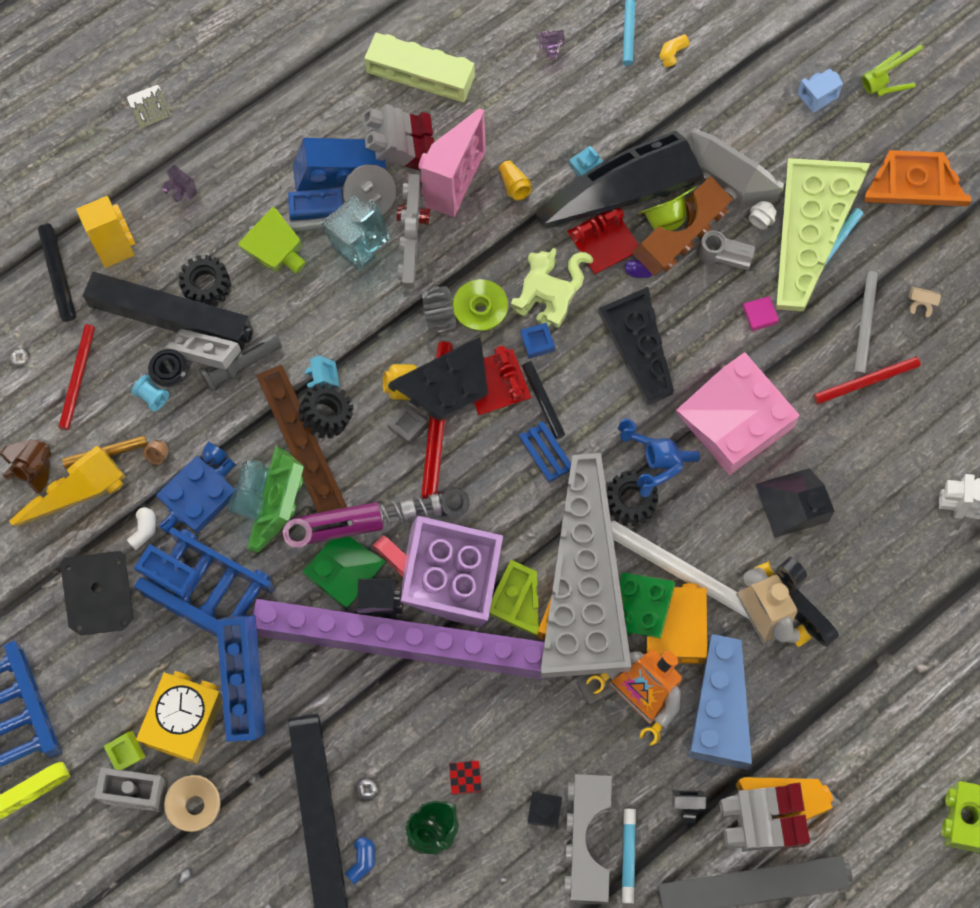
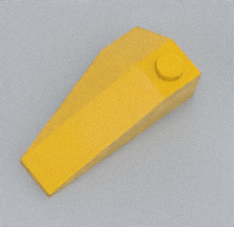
[9,446,126,527]

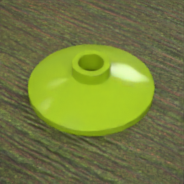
[453,279,508,331]

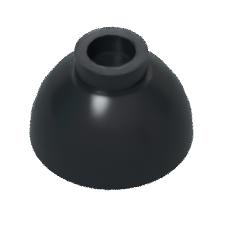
[148,349,188,388]

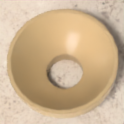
[164,775,221,832]

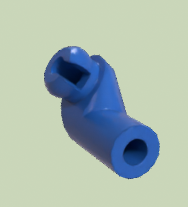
[345,837,376,885]

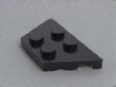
[388,337,488,422]

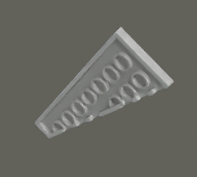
[540,453,631,678]

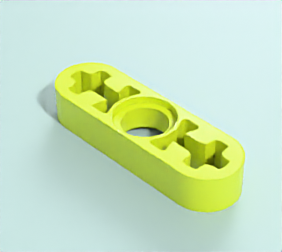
[0,762,71,820]

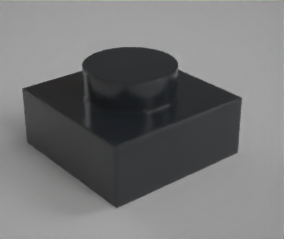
[527,792,562,829]

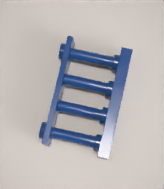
[134,528,275,638]
[0,640,62,767]

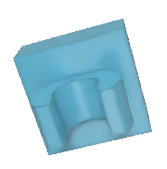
[569,146,604,177]
[305,355,340,389]

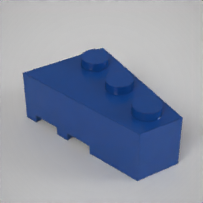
[293,138,386,192]

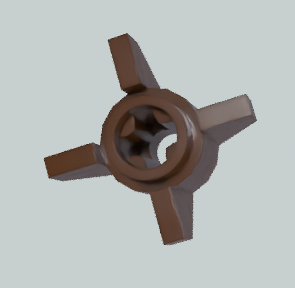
[0,439,52,494]

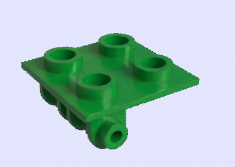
[619,572,676,639]

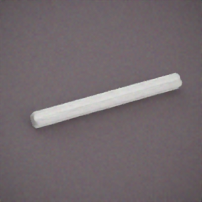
[611,521,749,619]

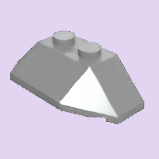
[689,128,784,206]

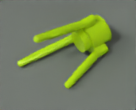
[861,45,923,97]

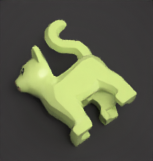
[511,248,593,328]

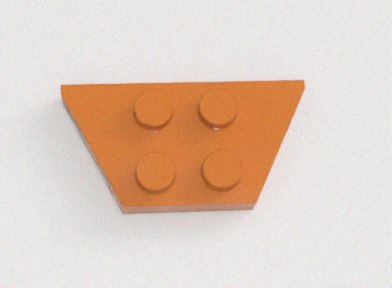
[864,150,971,206]

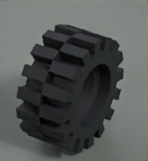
[178,255,231,307]
[298,383,354,439]
[607,470,659,526]

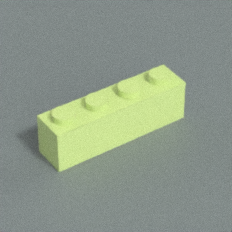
[364,33,475,103]

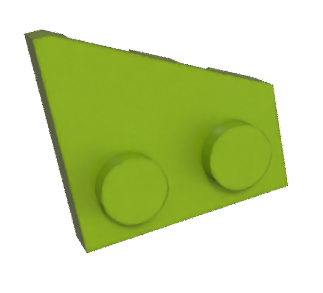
[489,560,539,637]

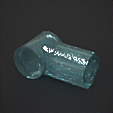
[228,461,269,521]

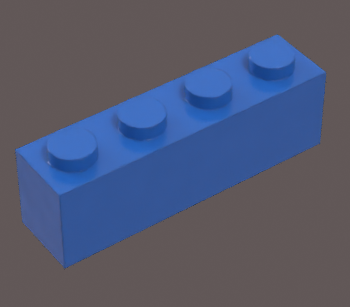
[216,615,265,742]

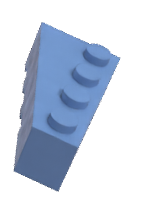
[688,634,752,770]

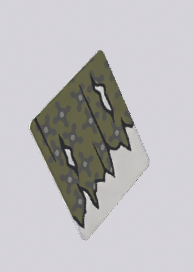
[127,85,171,128]

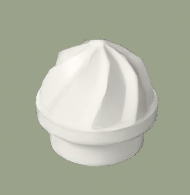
[748,201,777,230]

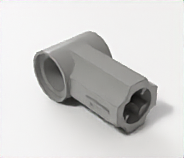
[698,230,755,271]

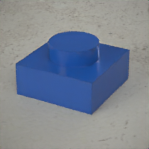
[520,323,555,359]

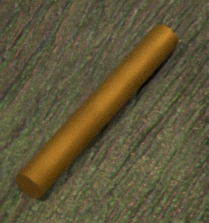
[62,435,148,469]

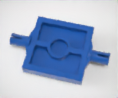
[156,456,238,534]

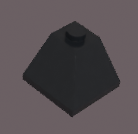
[755,468,835,538]

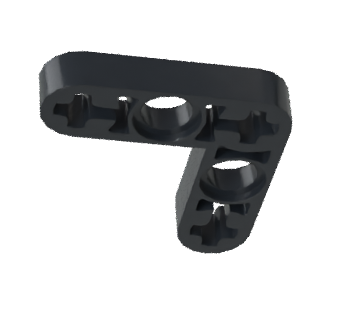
[773,557,839,647]

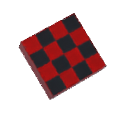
[449,761,482,795]

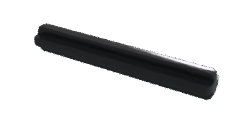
[38,223,76,322]

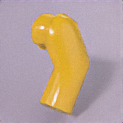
[659,34,690,67]

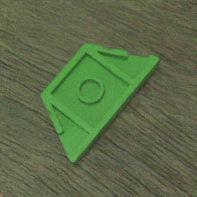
[247,447,304,553]

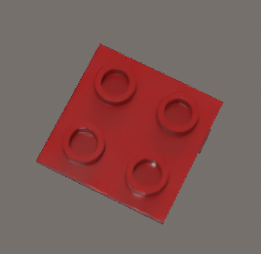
[567,208,639,275]
[474,346,532,416]

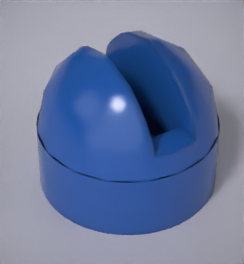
[202,441,228,465]

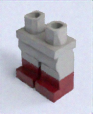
[362,104,434,171]
[719,782,810,852]

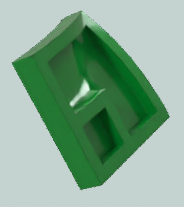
[302,536,386,611]

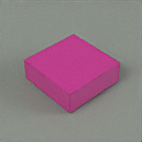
[742,296,779,332]

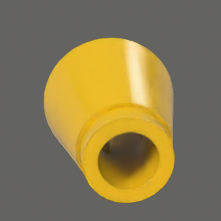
[498,161,532,201]

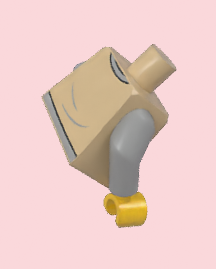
[736,561,812,647]

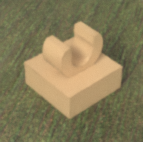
[908,286,941,317]

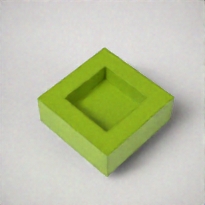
[104,731,146,770]

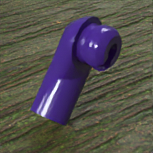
[625,260,653,278]

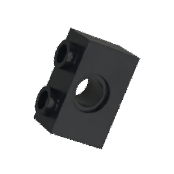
[357,579,403,620]

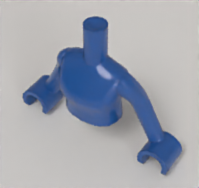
[618,419,700,497]

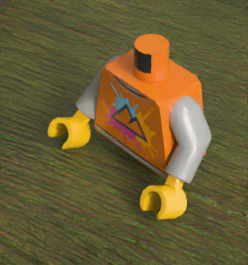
[586,650,682,746]

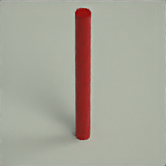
[58,324,95,431]
[813,356,921,405]

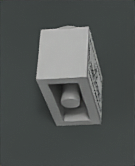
[94,768,168,812]

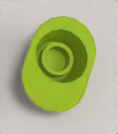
[638,186,696,231]

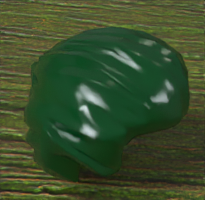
[405,801,459,855]

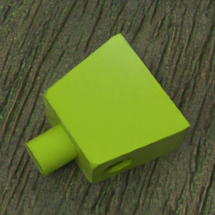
[238,206,306,274]

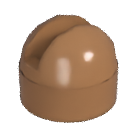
[143,440,169,465]

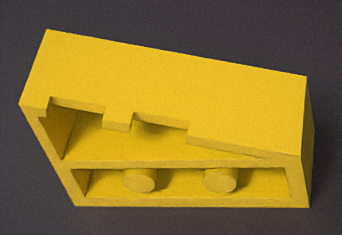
[76,196,136,268]

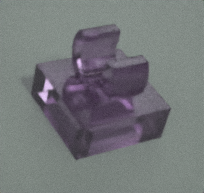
[536,30,565,60]
[162,165,198,202]

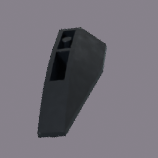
[535,130,704,228]

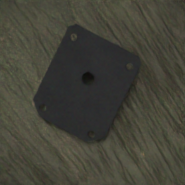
[60,551,134,636]

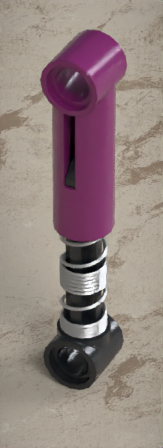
[282,487,470,547]

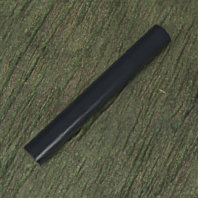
[522,361,566,439]

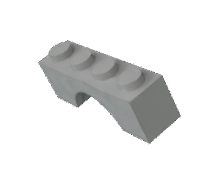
[564,774,612,905]

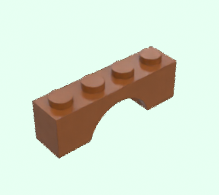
[632,176,733,276]

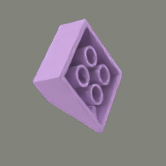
[400,516,503,627]

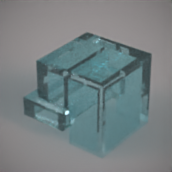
[321,195,390,271]

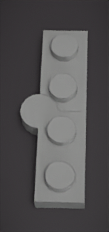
[398,174,421,289]

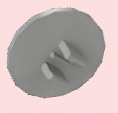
[343,164,396,218]

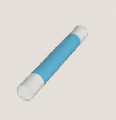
[622,809,636,904]

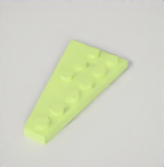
[776,158,870,311]

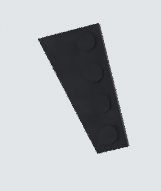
[598,287,674,405]

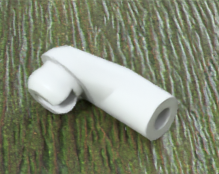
[127,507,156,550]

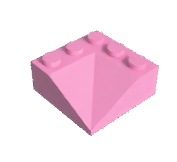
[419,108,486,218]
[676,352,800,475]

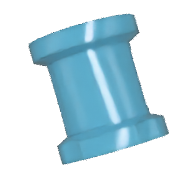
[131,375,169,411]

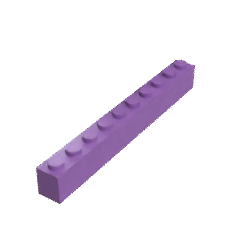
[253,599,545,680]

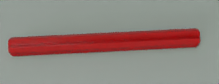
[421,341,453,499]

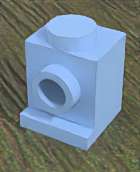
[797,69,843,113]

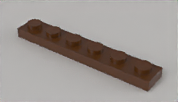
[256,364,347,513]

